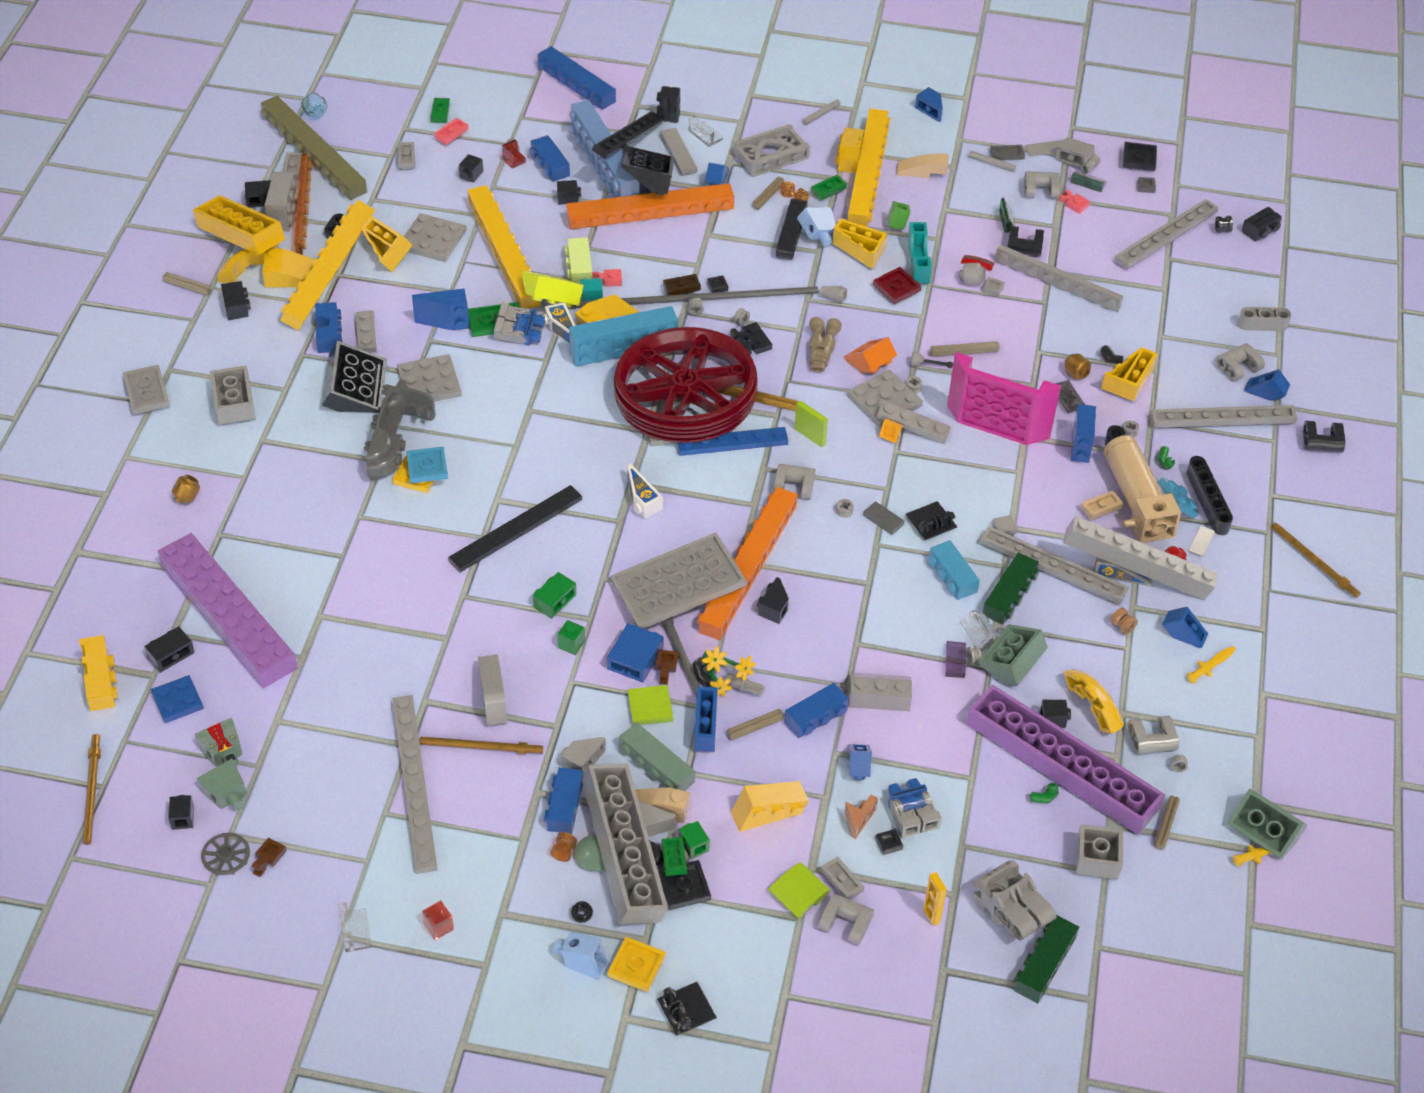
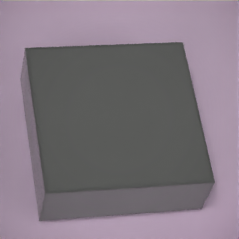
[1138,177,1156,193]

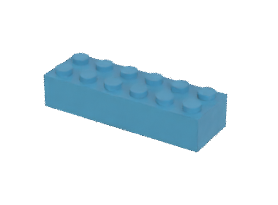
[569,306,678,367]

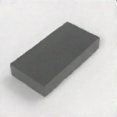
[990,145,1025,161]
[863,501,905,535]

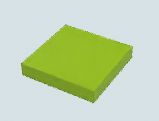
[794,400,828,447]
[628,685,673,725]

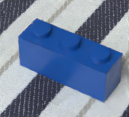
[529,135,570,182]
[784,683,849,738]
[694,687,718,752]
[543,767,583,834]

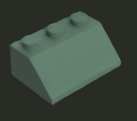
[978,624,1048,686]
[1227,788,1307,859]

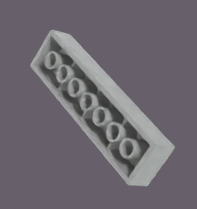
[582,764,668,925]

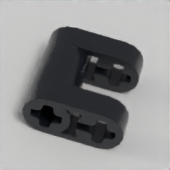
[1008,226,1044,256]
[1303,420,1346,453]

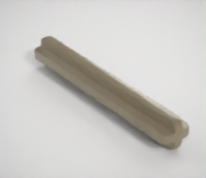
[930,341,1000,356]

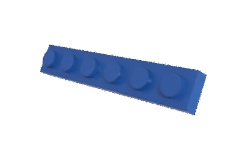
[677,427,788,456]

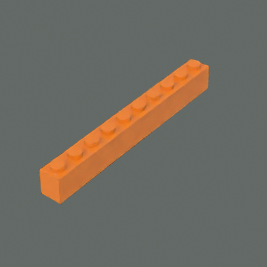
[566,183,735,230]
[697,487,798,640]

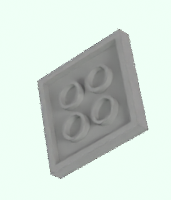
[404,213,467,263]
[397,354,462,402]
[847,369,923,428]

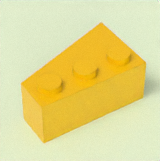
[835,127,864,173]
[361,215,413,272]
[832,218,887,269]
[1101,347,1158,401]
[79,635,118,711]
[731,781,809,832]

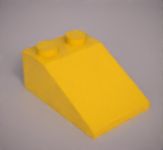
[262,248,314,288]
[575,294,639,325]

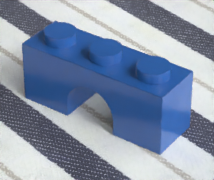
[315,302,342,353]

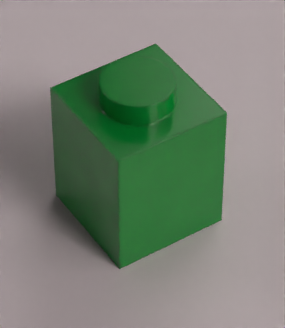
[557,620,585,655]
[679,821,710,860]

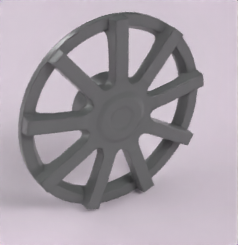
[201,833,250,876]

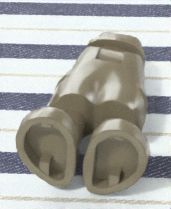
[809,317,842,372]

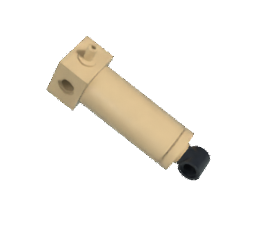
[1103,425,1182,543]

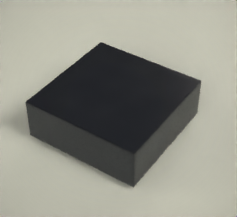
[707,275,729,293]
[875,829,903,855]

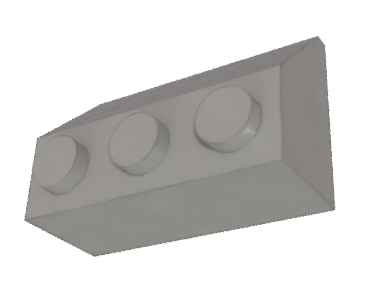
[849,673,912,711]

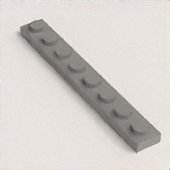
[1115,199,1218,269]
[995,244,1124,312]
[1150,405,1297,428]
[980,526,1129,604]

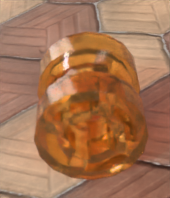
[550,832,577,862]

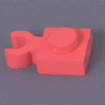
[1059,190,1090,214]
[592,269,622,287]

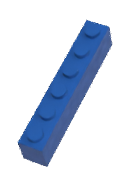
[537,46,616,110]

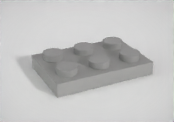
[123,365,170,415]

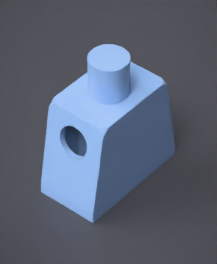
[797,208,836,246]
[553,932,608,980]

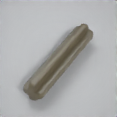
[752,176,784,210]
[163,272,211,295]
[727,709,784,740]
[1154,795,1180,850]

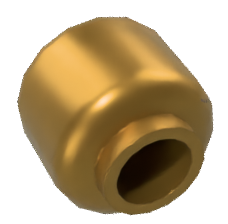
[1064,353,1091,380]
[172,474,200,504]

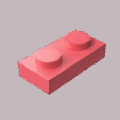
[434,117,469,145]

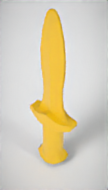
[1187,646,1236,683]
[1233,845,1272,867]

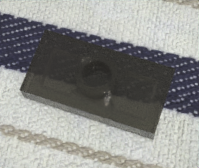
[1055,380,1085,413]

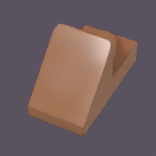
[844,795,878,840]

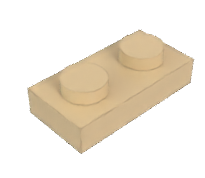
[1080,491,1123,520]

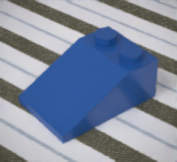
[412,288,469,330]

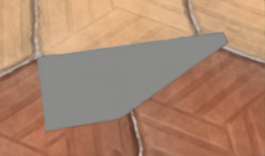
[1025,140,1063,156]

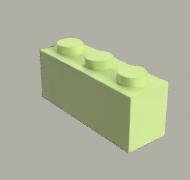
[565,237,592,284]

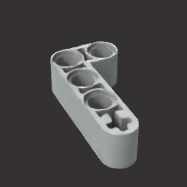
[478,654,507,726]

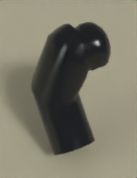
[1100,345,1123,364]
[692,657,713,687]
[649,840,663,865]

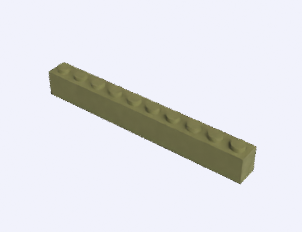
[260,96,367,200]

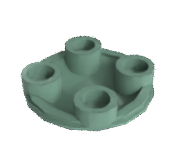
[575,834,606,872]

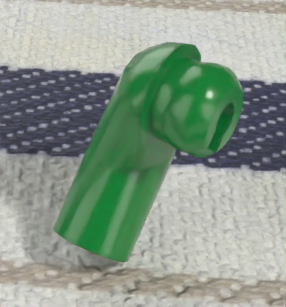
[1157,446,1175,469]
[1030,783,1059,804]

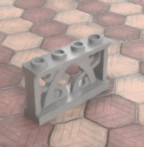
[734,124,810,177]

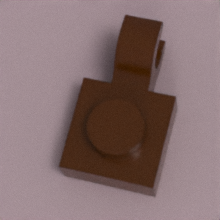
[656,649,679,685]
[252,837,287,877]

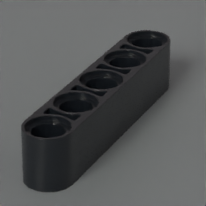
[776,198,808,260]
[1186,456,1233,535]

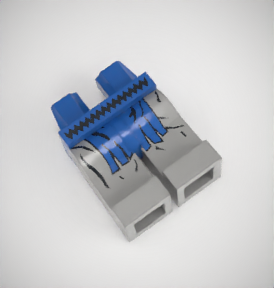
[494,301,545,346]
[888,778,942,838]

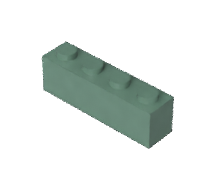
[619,722,695,791]

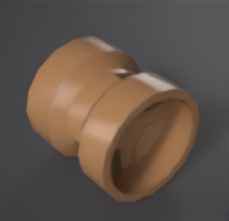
[1110,607,1138,635]

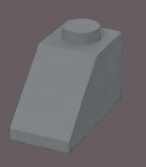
[561,737,606,776]

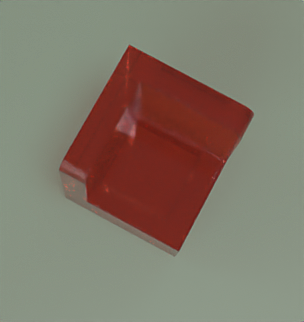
[502,139,526,169]
[422,900,454,940]

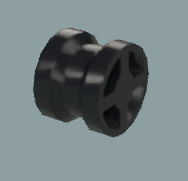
[1215,216,1233,233]

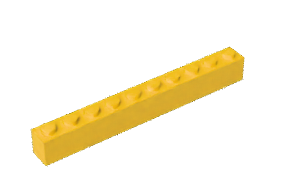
[848,108,891,227]
[467,185,541,309]
[280,200,375,331]

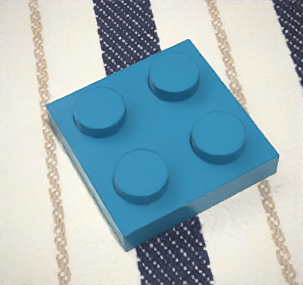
[406,446,448,483]
[1157,477,1199,519]

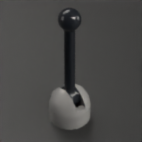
[910,352,953,368]

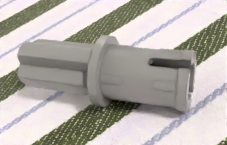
[724,673,765,696]

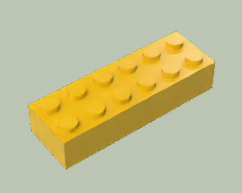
[193,195,285,255]

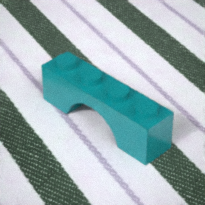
[908,222,932,284]

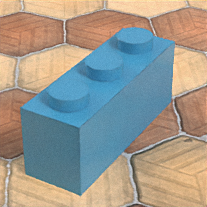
[928,540,980,600]

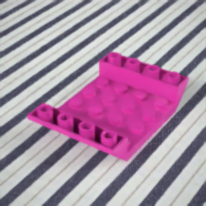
[947,352,1061,445]

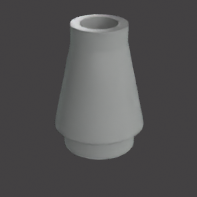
[820,286,847,303]

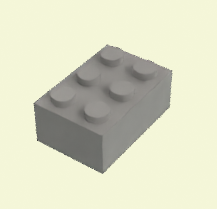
[265,172,300,232]
[210,365,256,425]

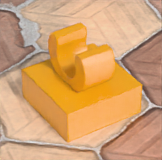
[879,418,903,443]

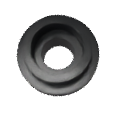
[571,901,593,923]

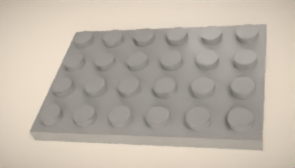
[610,532,747,629]

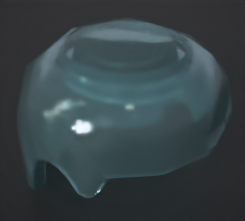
[301,93,328,118]

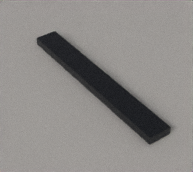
[592,111,665,159]
[448,485,582,572]

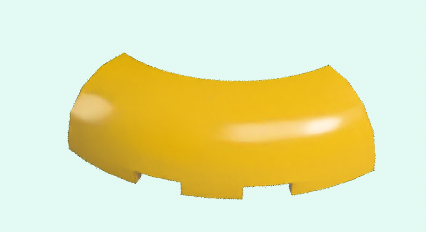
[218,245,279,283]
[1063,669,1124,734]

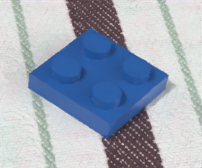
[150,675,204,723]

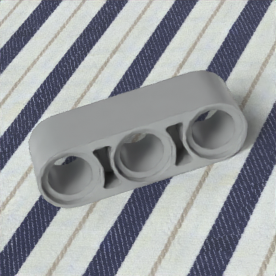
[1237,307,1291,331]

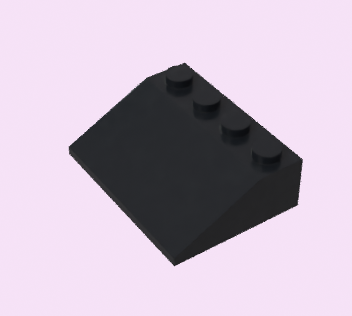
[622,146,674,195]
[321,341,387,413]

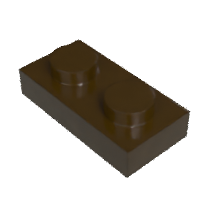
[663,274,701,295]

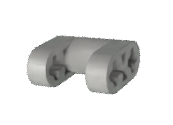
[1024,171,1060,199]
[1215,343,1265,381]
[774,464,816,499]
[1128,715,1179,754]
[818,893,875,945]

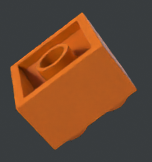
[844,336,898,374]

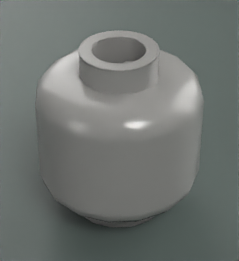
[959,263,985,286]

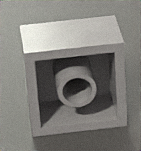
[1075,824,1123,879]

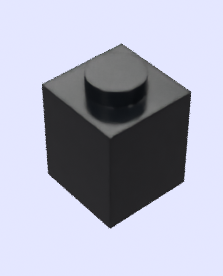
[458,154,483,183]
[557,180,581,205]
[1039,699,1071,728]
[168,795,194,830]

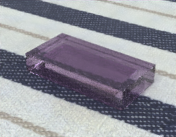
[945,641,966,678]

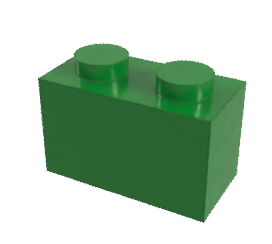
[533,572,577,619]

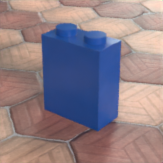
[1071,404,1096,463]
[607,623,664,683]

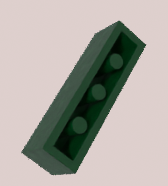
[982,552,1040,625]
[1014,915,1080,1004]

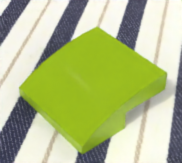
[768,862,831,920]

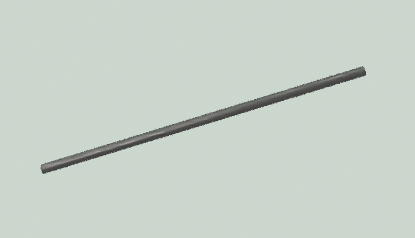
[577,286,818,308]

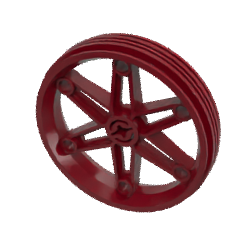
[614,327,758,443]

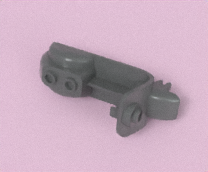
[364,379,436,480]

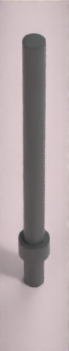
[661,617,700,698]

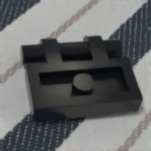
[730,322,773,355]

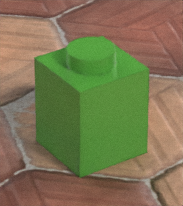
[886,201,911,230]

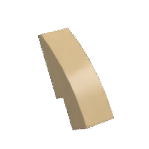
[897,154,949,178]

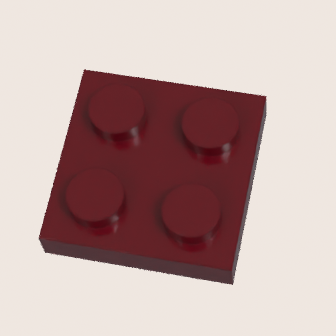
[873,267,922,304]

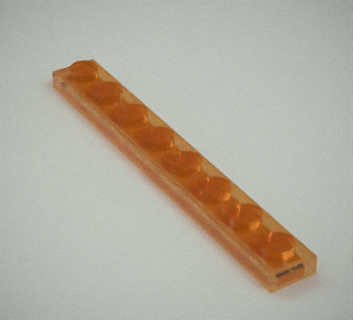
[294,154,312,255]

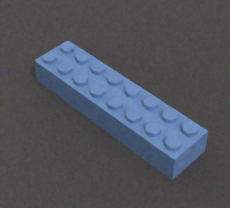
[569,100,639,198]

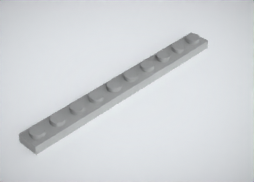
[392,695,438,874]

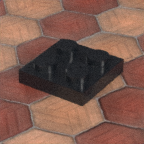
[1122,142,1157,171]
[658,860,711,910]

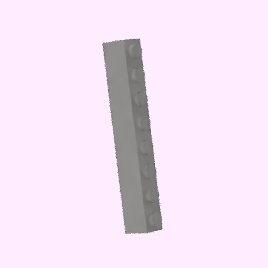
[1063,516,1217,600]

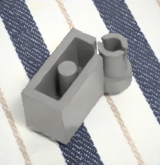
[1056,137,1101,173]

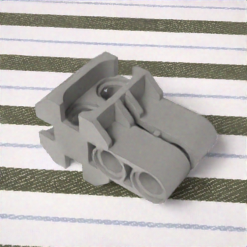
[974,860,1056,940]

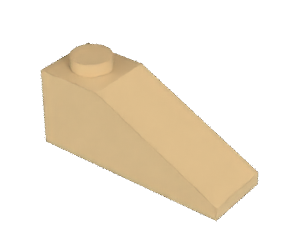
[635,787,690,824]

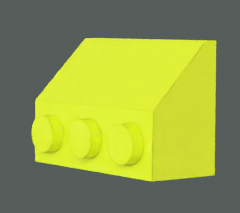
[522,270,584,307]

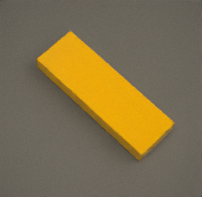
[923,872,947,926]

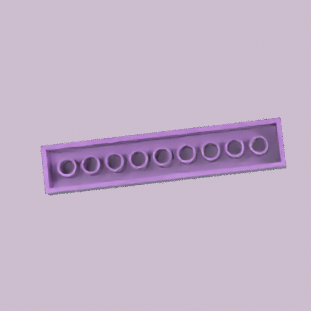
[157,533,298,689]
[966,684,1165,835]

